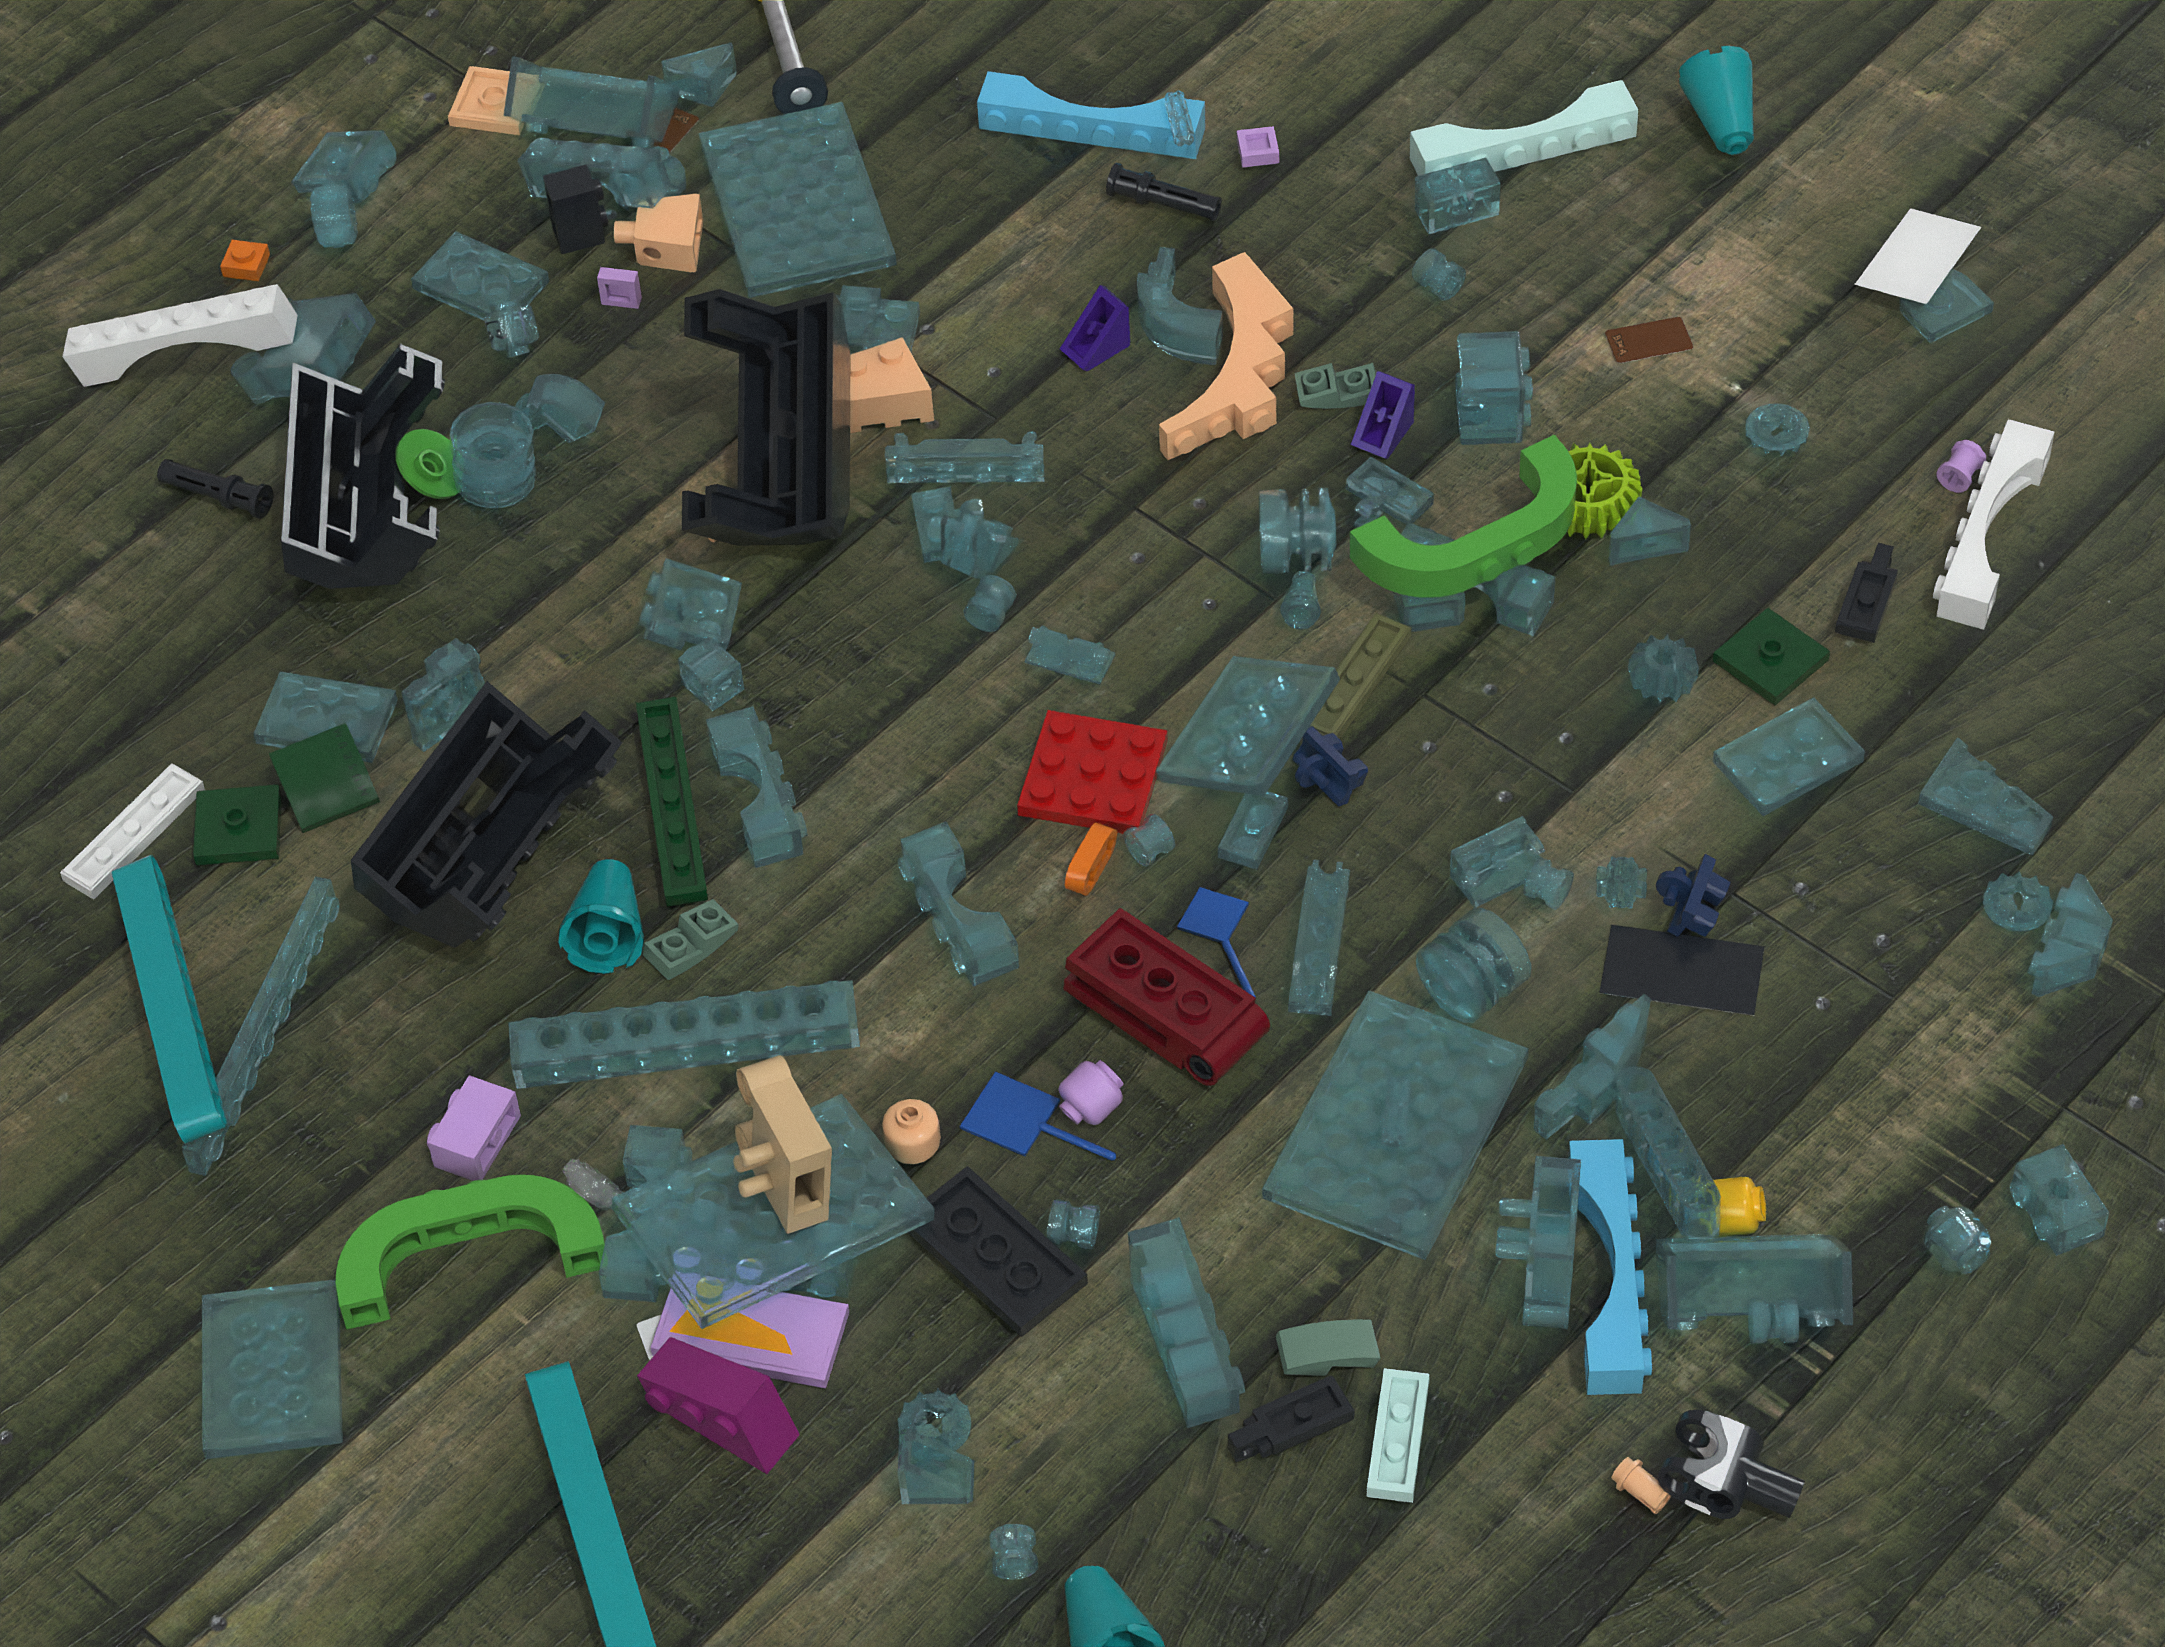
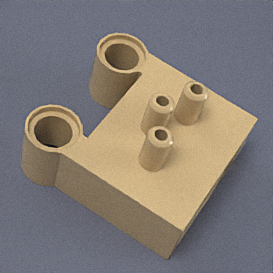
[733,1055,832,1234]

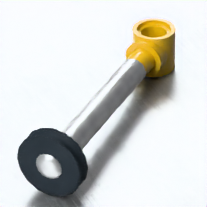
[759,0,828,117]

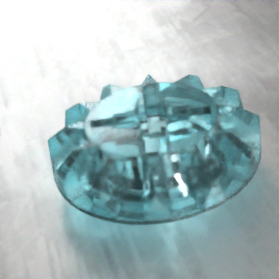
[1745,403,1809,456]
[1983,871,2053,931]
[898,1388,971,1457]

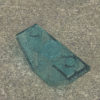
[940,512,1023,581]
[2028,873,2113,997]

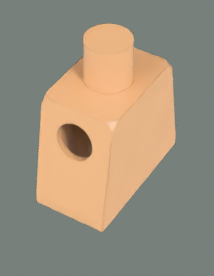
[614,194,703,272]

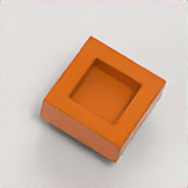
[220,240,270,282]

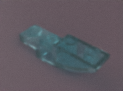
[1534,994,1651,1140]

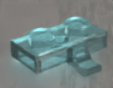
[1346,457,1434,528]
[911,487,986,563]

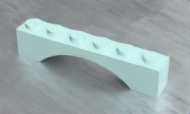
[1410,80,1638,189]

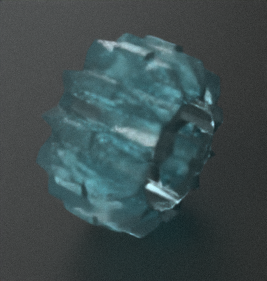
[310,183,358,248]
[1628,633,1699,704]

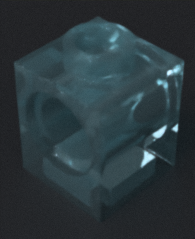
[678,637,744,711]

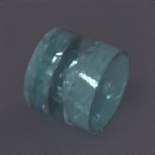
[450,402,536,509]
[1259,487,1336,574]
[1416,908,1531,1023]

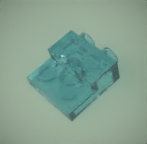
[291,130,397,203]
[836,285,920,355]
[638,558,742,653]
[401,638,485,752]

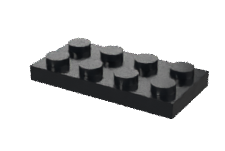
[901,1166,1088,1337]

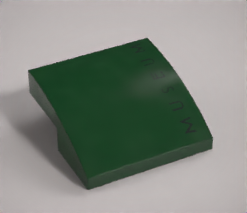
[269,723,380,833]

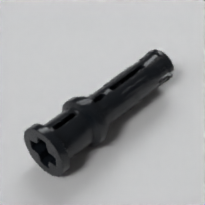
[1106,162,1222,221]
[157,459,274,519]

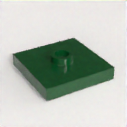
[1713,608,1830,706]
[193,784,282,865]

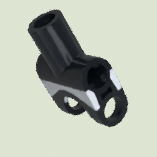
[1657,1409,1805,1519]

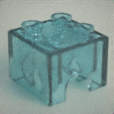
[1455,331,1533,445]

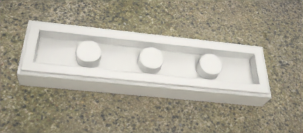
[60,763,205,900]

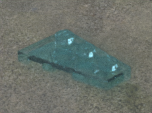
[1918,737,2053,856]

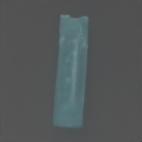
[885,432,1045,484]
[1288,860,1350,1016]

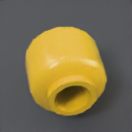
[1698,1177,1766,1237]

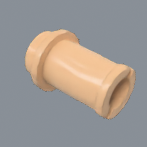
[1611,1457,1671,1514]

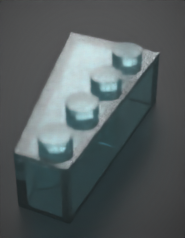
[1128,1217,1245,1428]

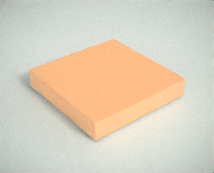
[448,66,541,135]

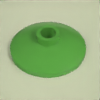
[395,429,468,499]

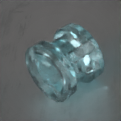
[1123,814,1175,866]
[1523,857,1574,910]
[989,1524,1038,1580]

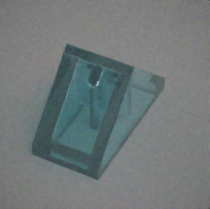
[661,42,737,107]
[1609,497,1691,565]
[1393,592,1465,632]
[897,1428,975,1504]

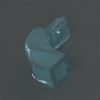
[1137,247,1223,365]

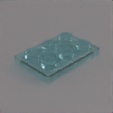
[411,231,549,330]
[253,671,398,763]
[1713,697,1865,816]

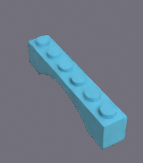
[977,71,1205,159]
[1568,1139,1652,1395]

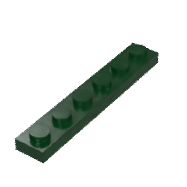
[636,697,708,907]

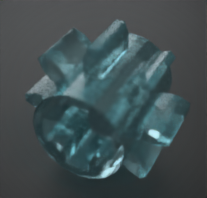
[1596,856,1647,909]

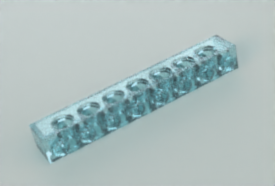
[508,980,860,1089]

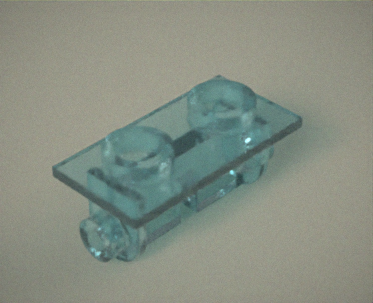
[1025,626,1115,685]

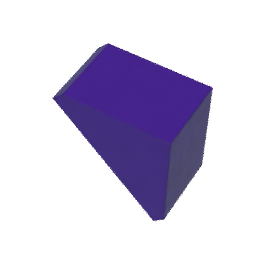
[1060,285,1130,371]
[1351,371,1415,459]

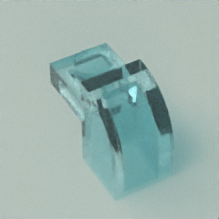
[510,374,605,443]

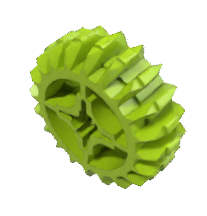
[1535,442,1642,540]

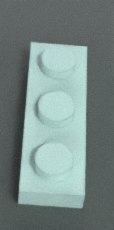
[1367,1368,1429,1503]

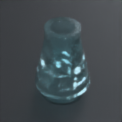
[1280,571,1321,629]

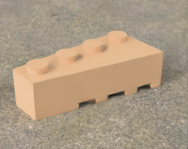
[850,337,934,433]

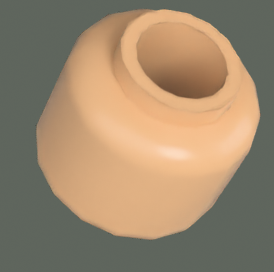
[882,1099,941,1165]

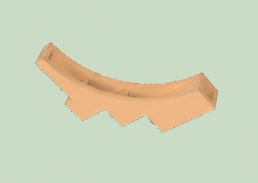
[1159,252,1293,460]

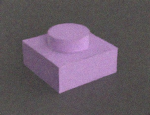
[1237,126,1279,167]
[597,267,642,309]

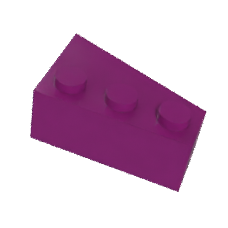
[637,1337,800,1474]

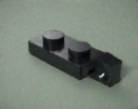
[1835,543,1898,643]
[1227,1375,1355,1463]

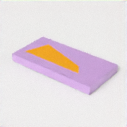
[651,1272,849,1389]

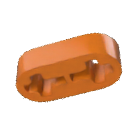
[1065,822,1117,896]

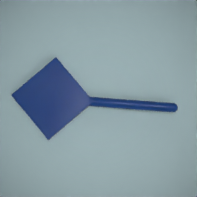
[1177,887,1256,998]

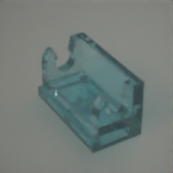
[1450,816,1547,908]

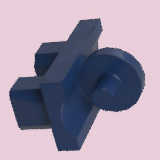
[1292,726,1368,807]
[1656,854,1731,937]

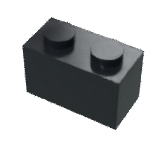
[543,164,609,255]

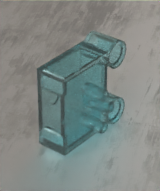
[230,293,376,404]
[1495,1156,1581,1329]

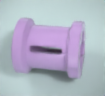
[1937,440,1986,493]

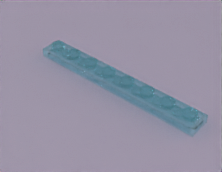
[182,876,339,1176]

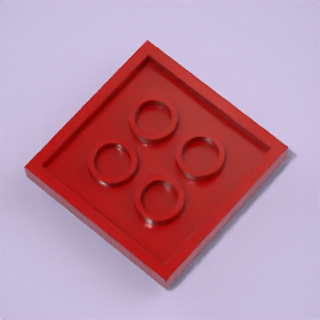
[1017,710,1168,836]

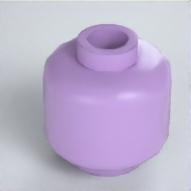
[1058,1060,1124,1125]

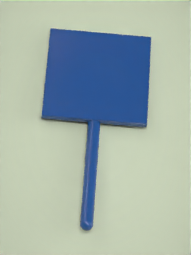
[960,1072,1116,1161]

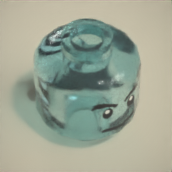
[484,299,539,358]

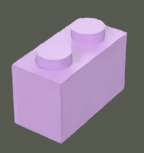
[427,1075,521,1181]

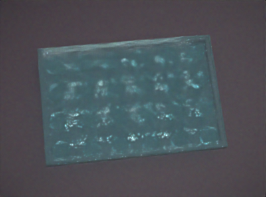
[699,102,897,298]
[1262,990,1529,1260]
[612,1094,934,1329]

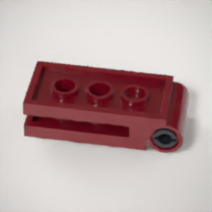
[1063,908,1270,1086]

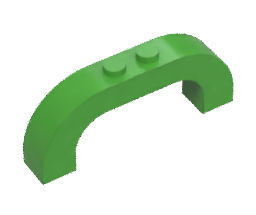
[1350,435,1577,598]
[336,1175,610,1330]

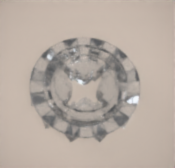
[562,1159,626,1211]

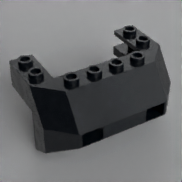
[682,289,851,546]
[281,344,445,589]
[350,681,623,948]

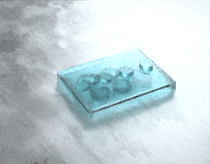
[1156,656,1340,796]
[202,1279,343,1459]

